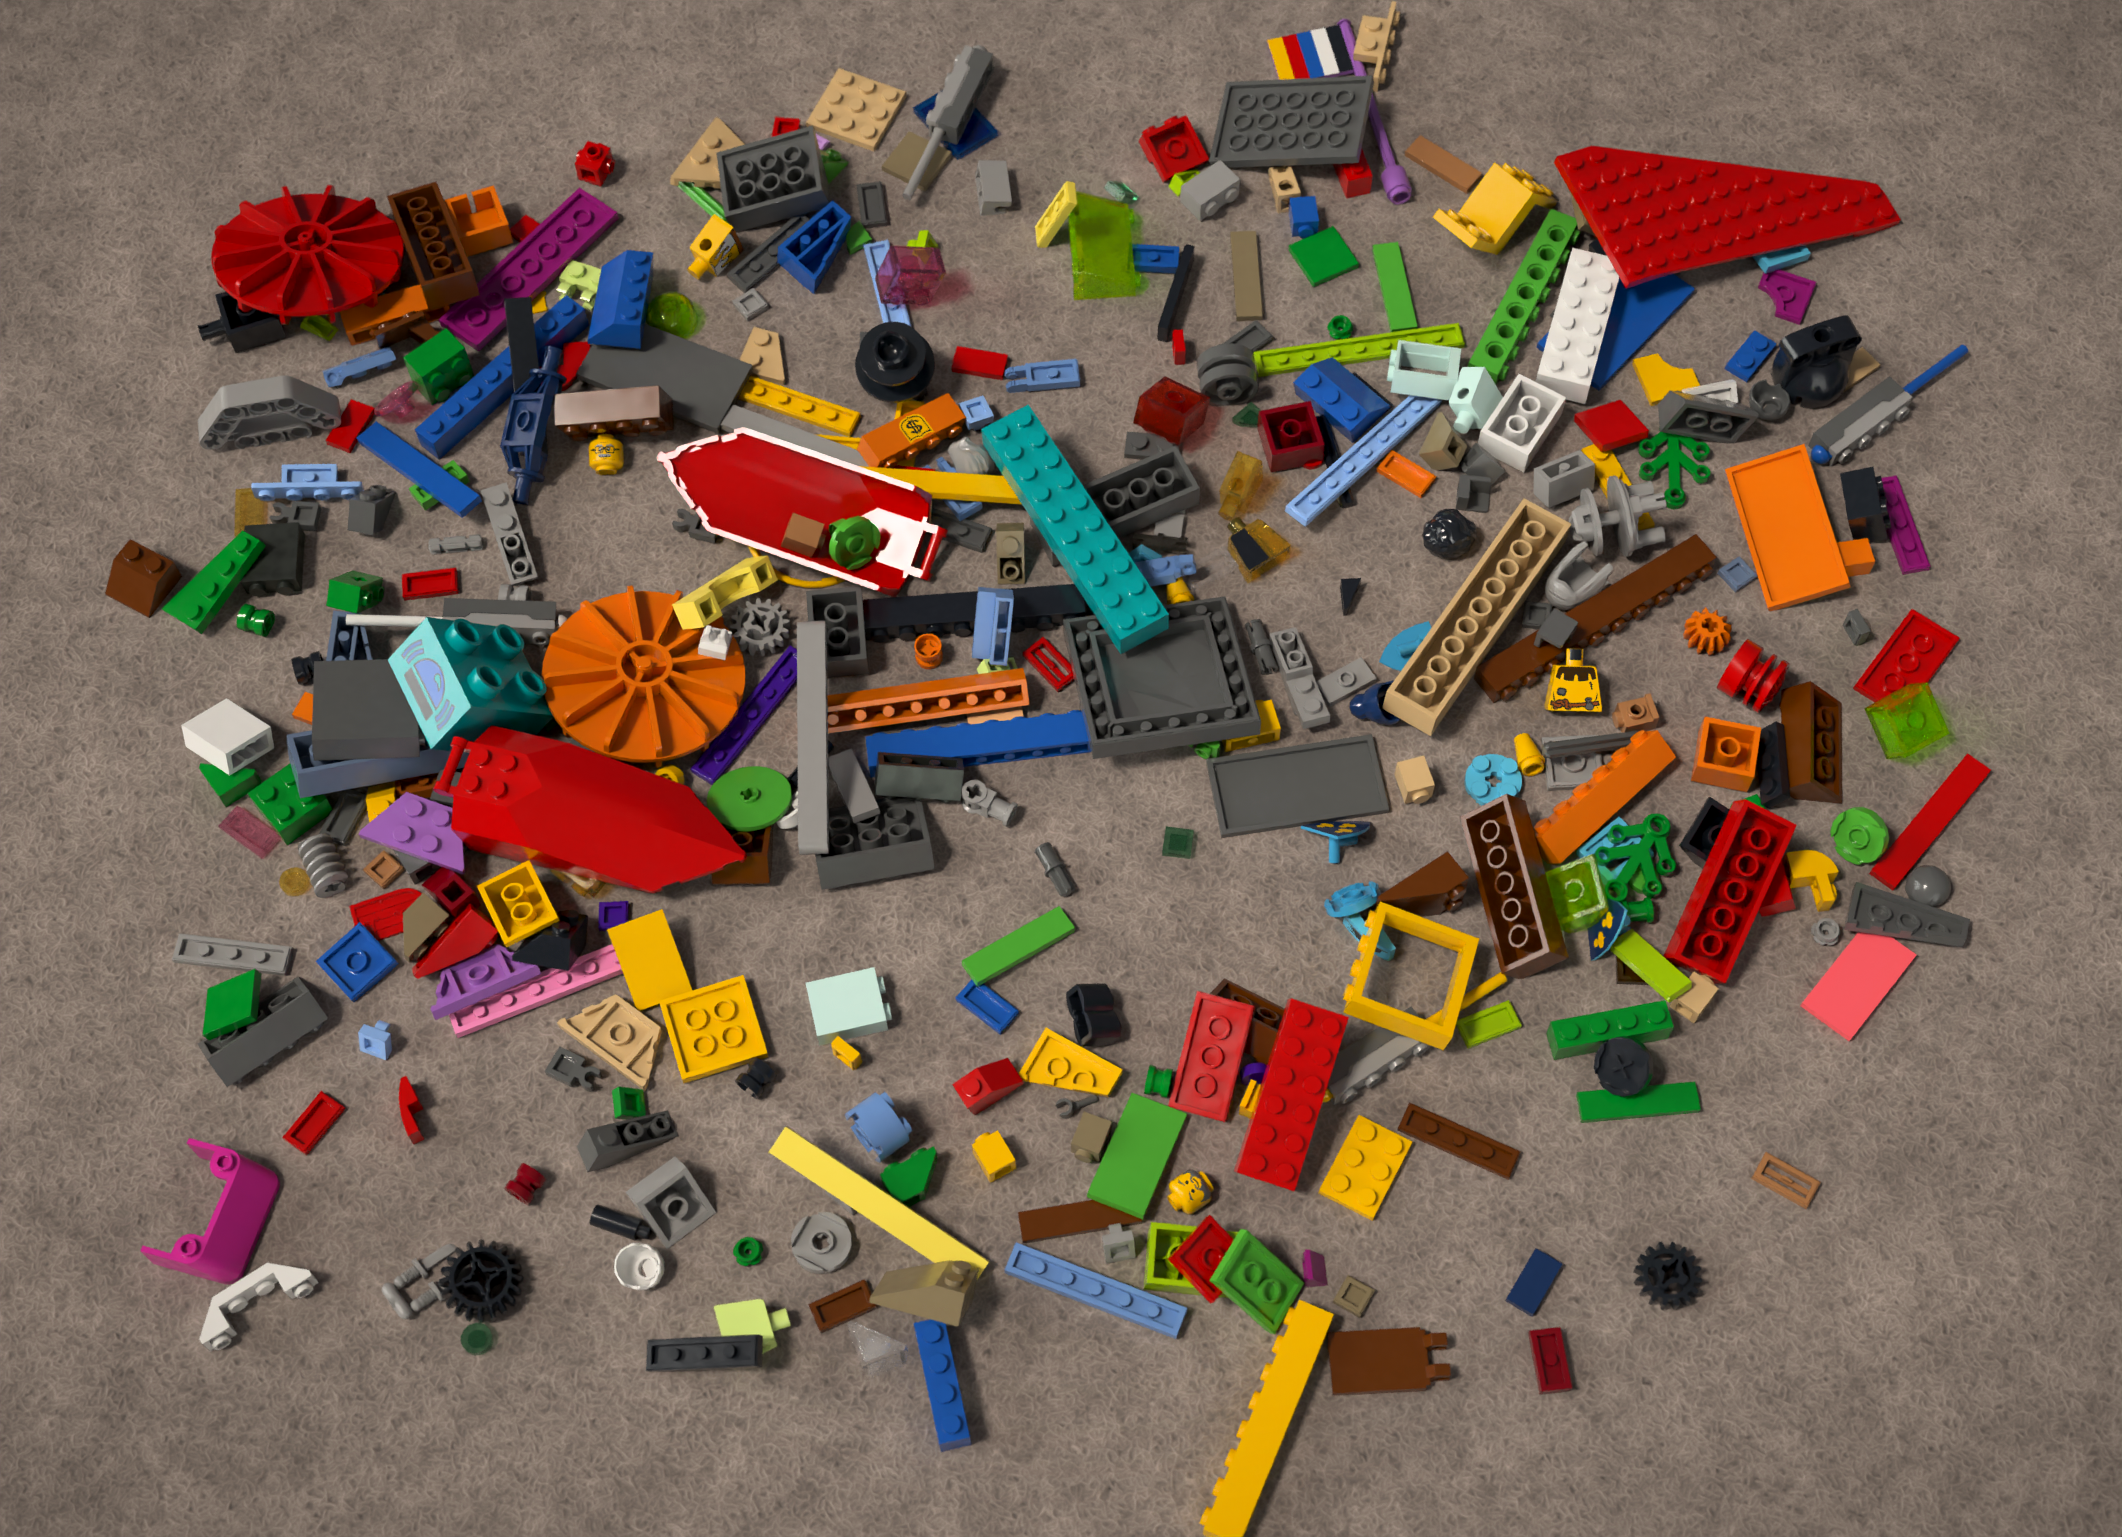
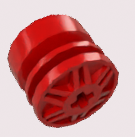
[1717,639,1790,714]

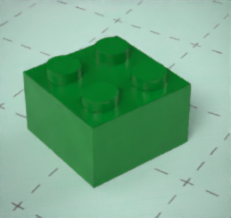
[403,328,475,405]
[247,764,332,845]

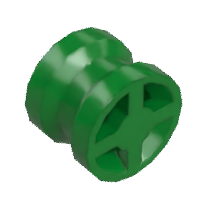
[1144,1065,1173,1098]

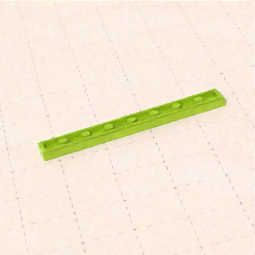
[1254,323,1465,377]

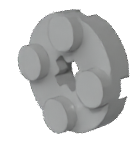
[791,1212,852,1274]

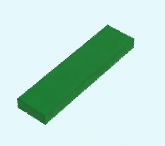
[1576,1082,1701,1123]

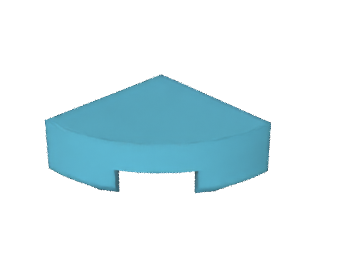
[1128,544,1162,562]

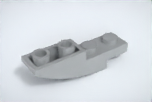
[480,482,538,586]
[1269,627,1330,729]

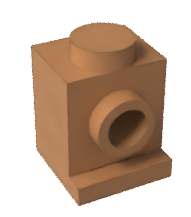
[1612,693,1660,732]

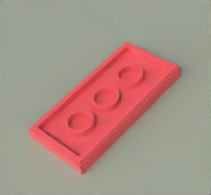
[1800,932,1916,1041]

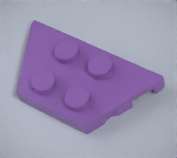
[359,792,465,875]
[431,944,541,1020]

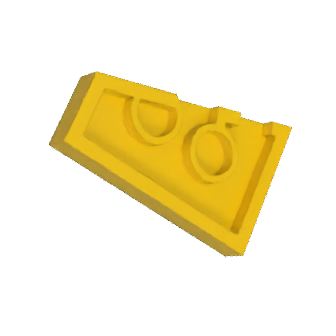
[1019,1028,1123,1097]

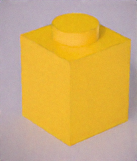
[972,1130,1016,1183]

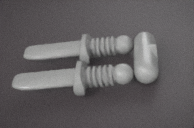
[382,1244,472,1319]

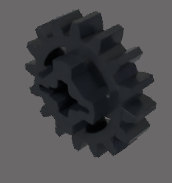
[1633,1242,1702,1310]

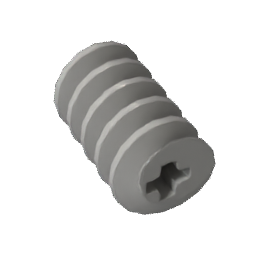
[298,833,348,898]

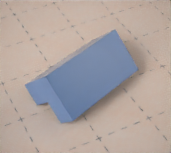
[972,587,1014,666]

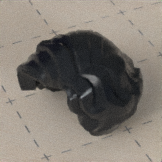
[1422,509,1477,559]

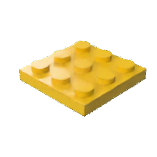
[659,975,769,1084]

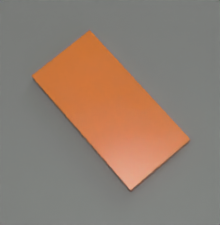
[1725,444,1851,611]

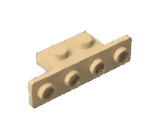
[1353,1,1400,92]

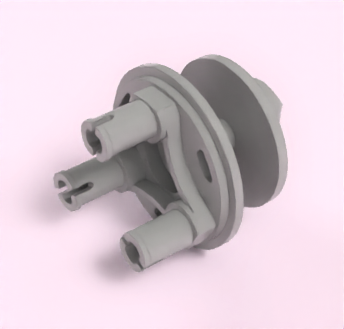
[1569,475,1666,557]

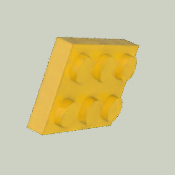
[1318,1115,1412,1221]

